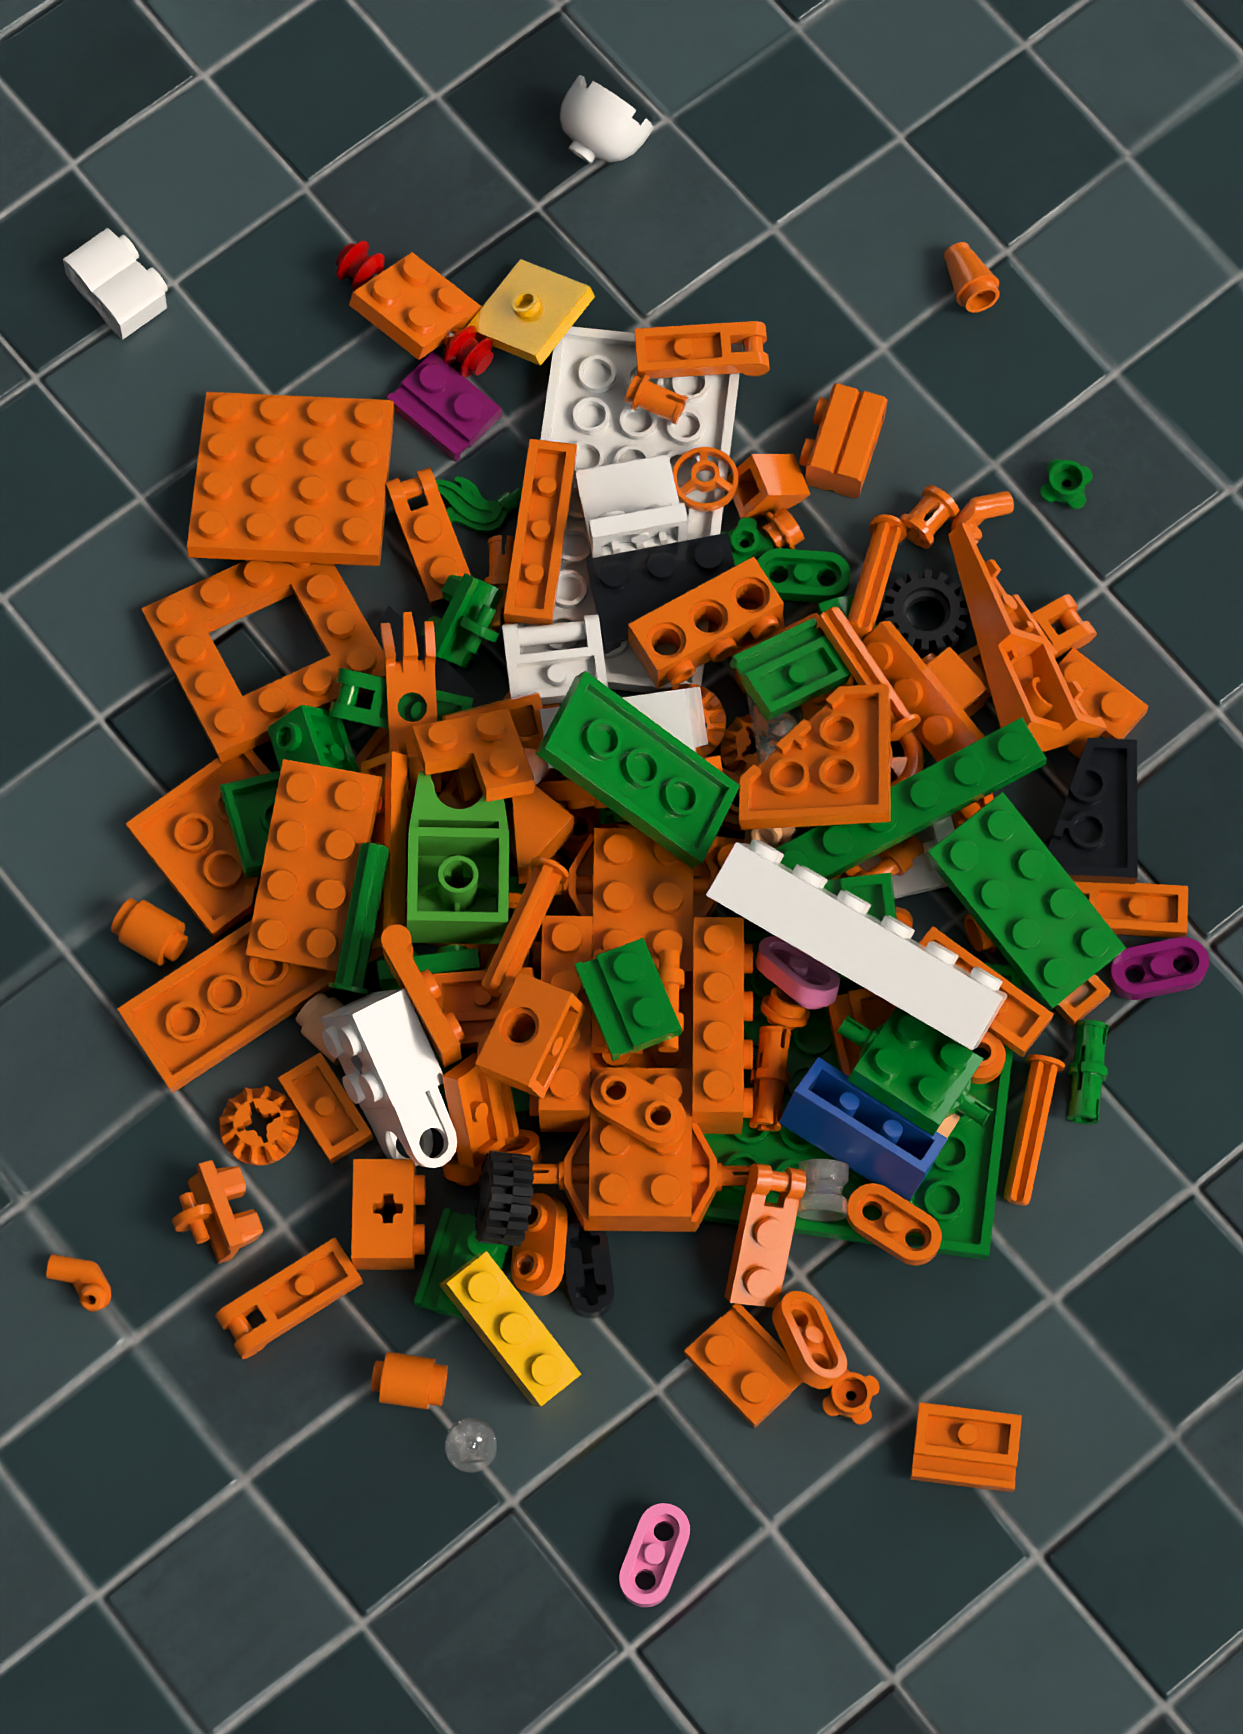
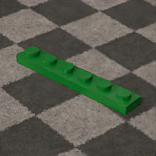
[776,717,1046,880]

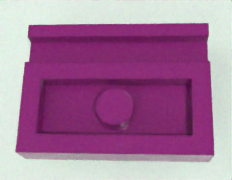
[386,351,502,462]

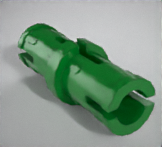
[1067,1020,1109,1125]

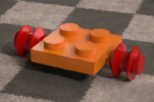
[336,241,494,378]

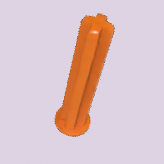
[847,514,907,640]
[817,606,921,741]
[481,857,569,998]
[1003,1054,1065,1206]

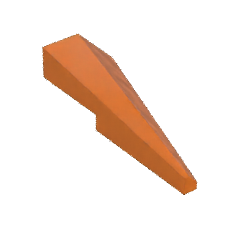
[948,523,1107,752]

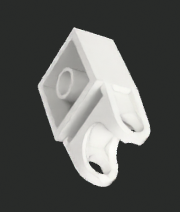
[320,989,457,1168]

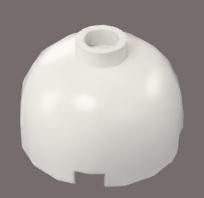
[560,75,654,164]

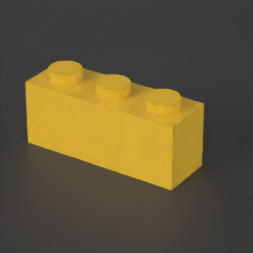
[439,1251,581,1407]

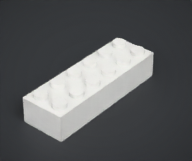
[706,839,1008,1050]

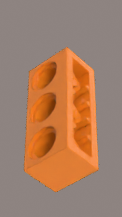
[628,557,784,689]

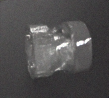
[797,1159,849,1221]

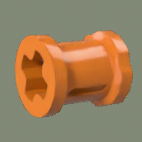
[899,485,959,549]

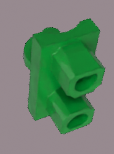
[420,573,504,668]

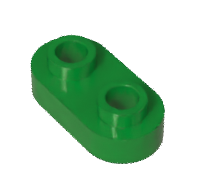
[757,548,851,603]

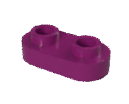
[1109,937,1209,1000]

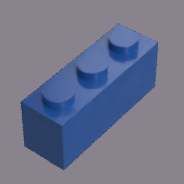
[779,1057,948,1201]

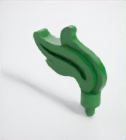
[436,476,522,533]

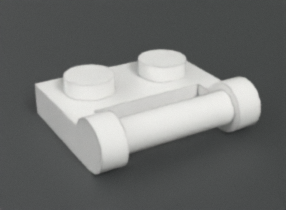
[502,614,608,705]

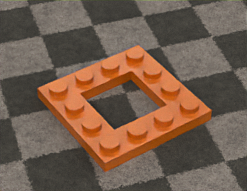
[141,560,386,763]

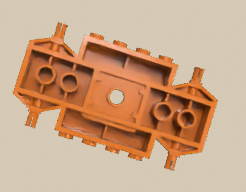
[530,828,753,1232]

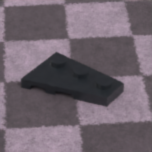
[586,533,735,654]
[1048,738,1138,884]

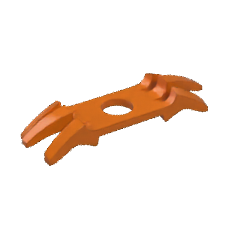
[380,612,442,803]

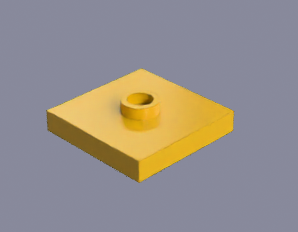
[467,259,595,366]

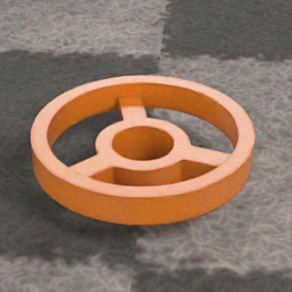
[672,447,738,512]

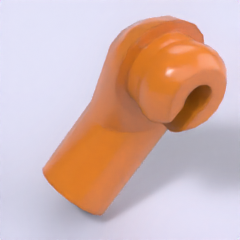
[951,491,1014,544]

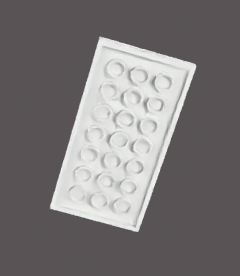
[516,326,743,694]

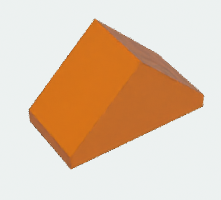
[512,785,574,884]

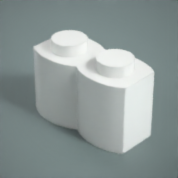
[63,228,168,340]

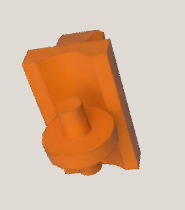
[172,1160,263,1264]

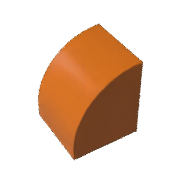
[727,454,811,519]

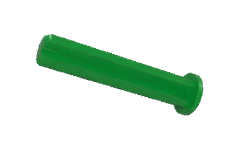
[328,842,390,994]

